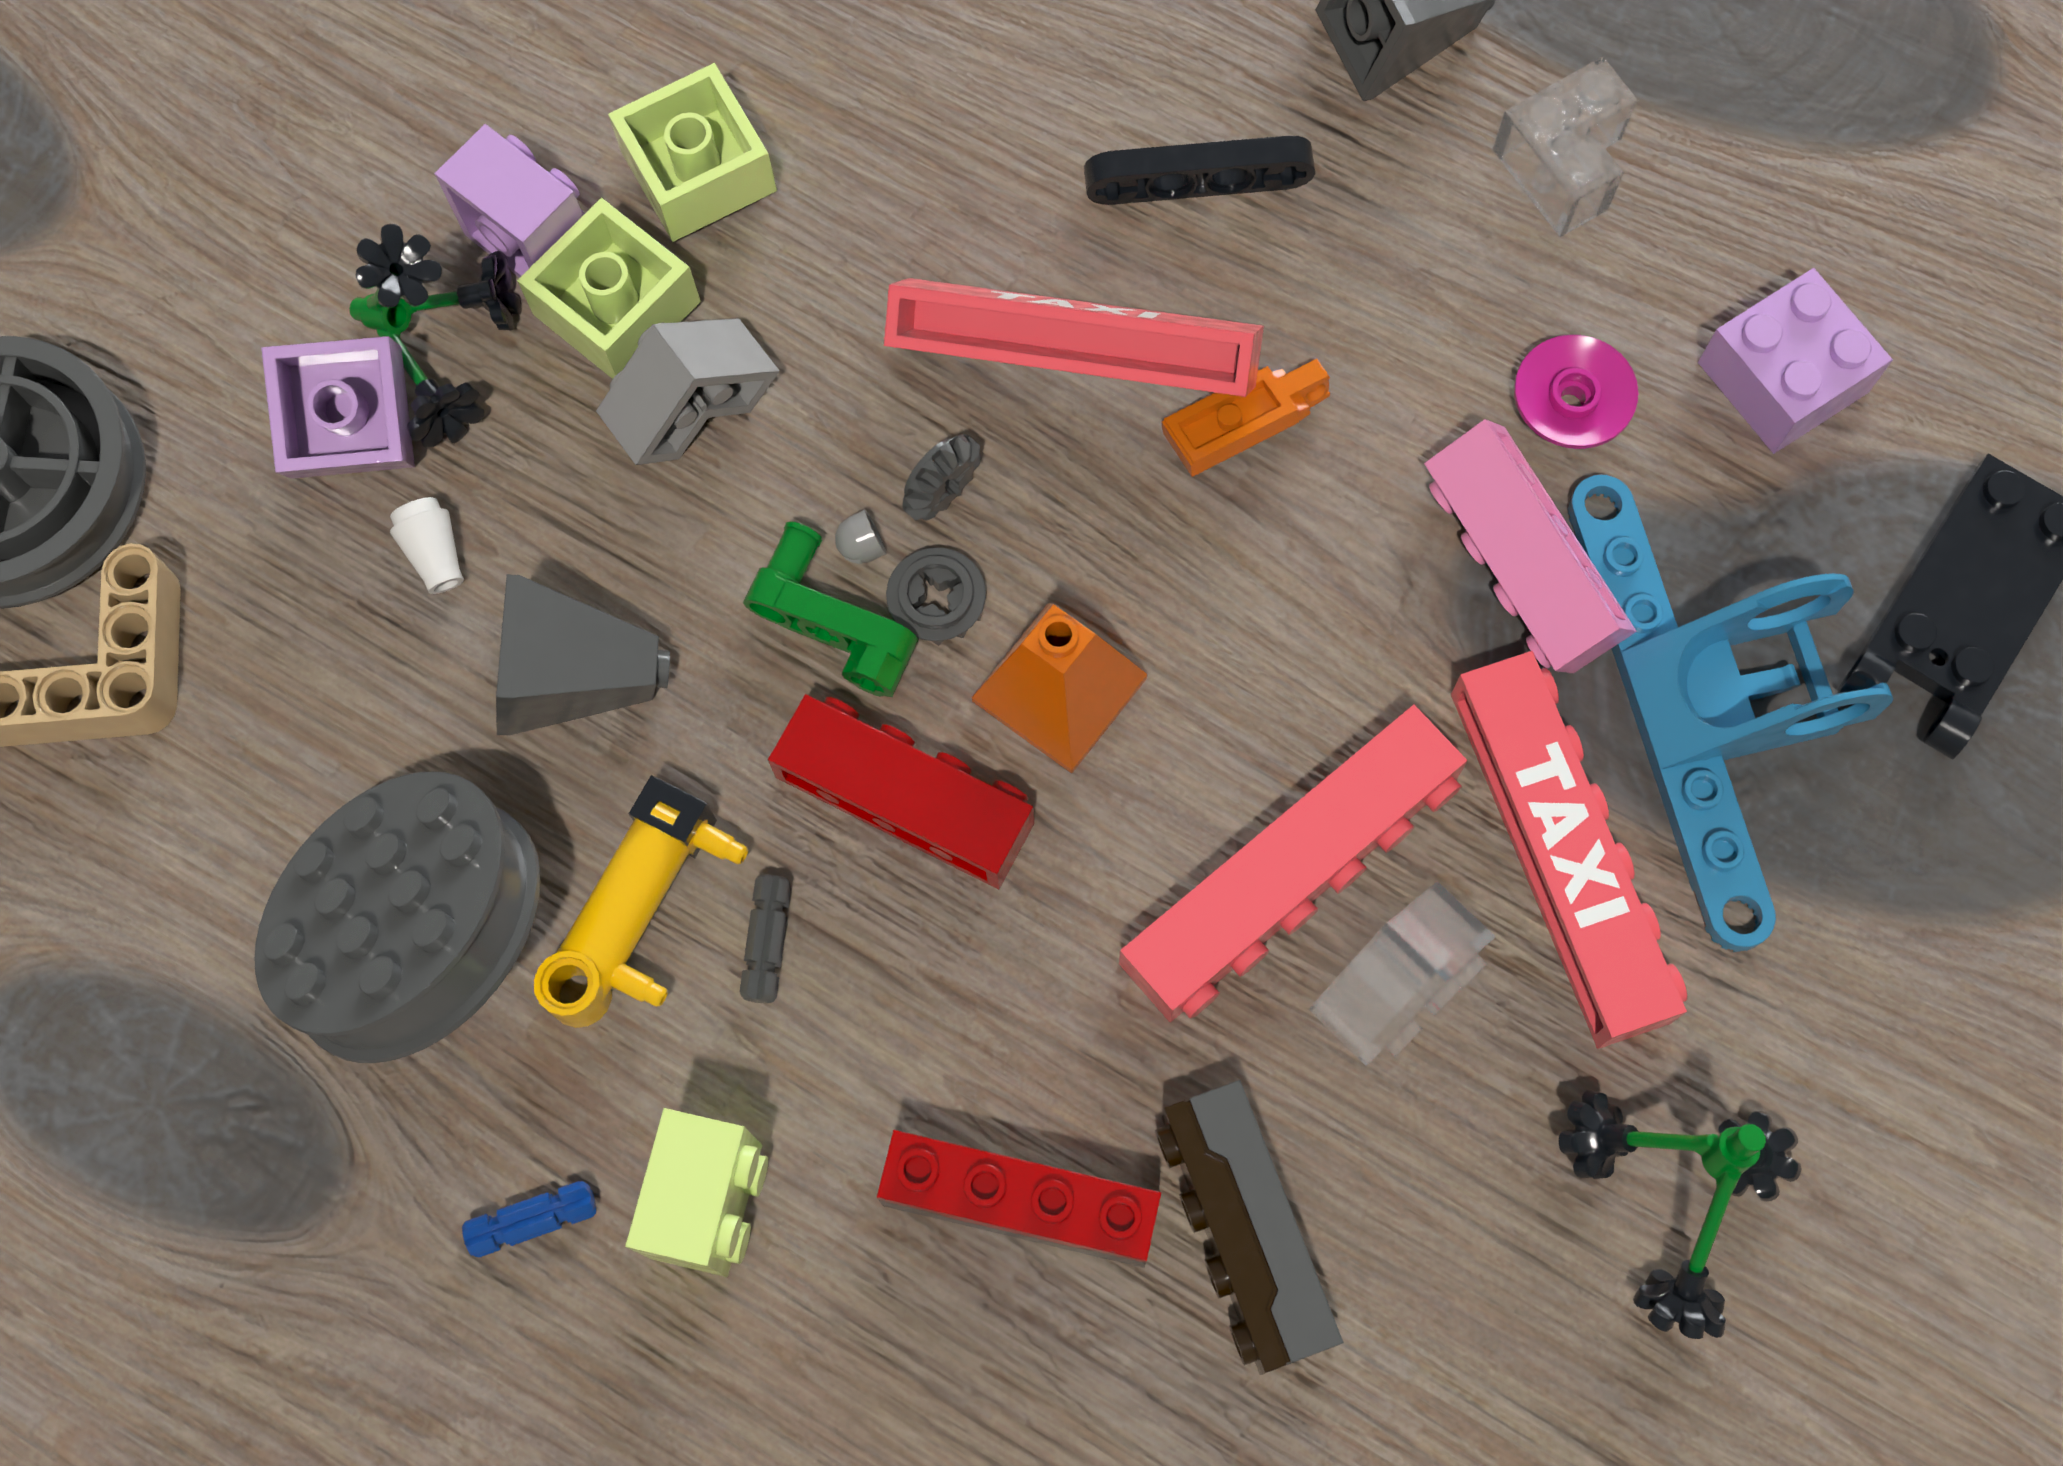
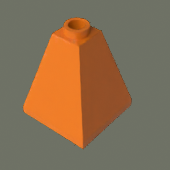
[972,603,1148,774]

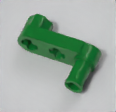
[743,521,918,697]

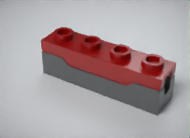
[877,1130,1162,1268]

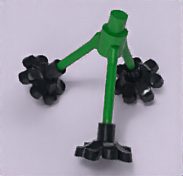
[349,224,521,447]
[1559,1090,1802,1339]

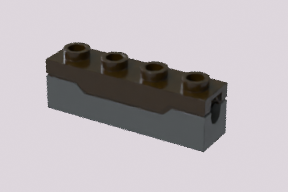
[1155,1080,1344,1375]

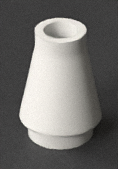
[390,497,464,594]

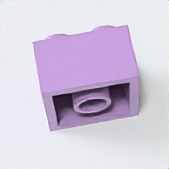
[434,124,585,278]
[1698,268,1893,454]
[261,336,415,479]

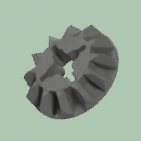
[902,434,981,521]
[886,548,986,646]

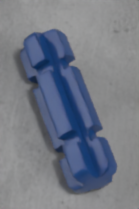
[462,1181,596,1257]

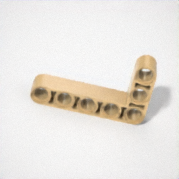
[0,543,181,747]

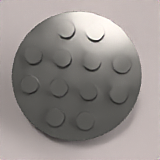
[0,336,146,609]
[254,771,540,1063]

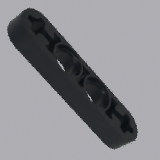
[1084,136,1316,205]

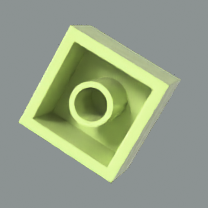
[608,63,777,242]
[517,197,701,379]
[625,1108,768,1277]

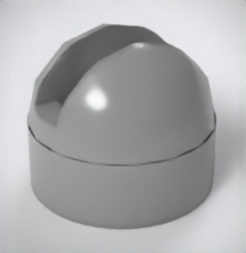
[835,510,887,564]

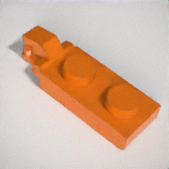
[1161,358,1330,477]

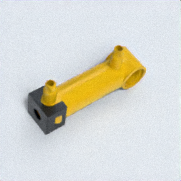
[534,775,748,1028]

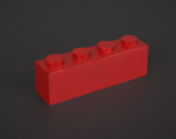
[768,694,1035,890]

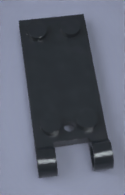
[1838,453,2063,759]

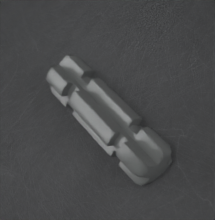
[740,875,791,1003]

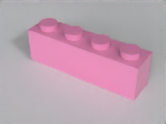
[1424,419,1637,673]

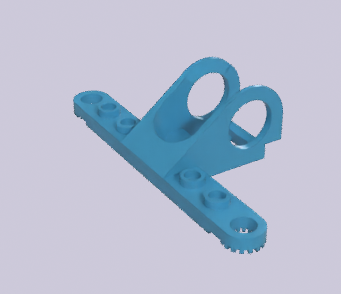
[1567,475,1893,952]

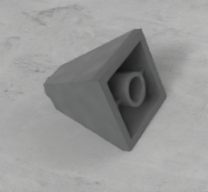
[1315,0,1495,101]
[496,574,670,736]

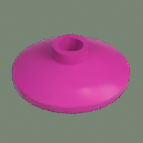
[1514,335,1639,449]

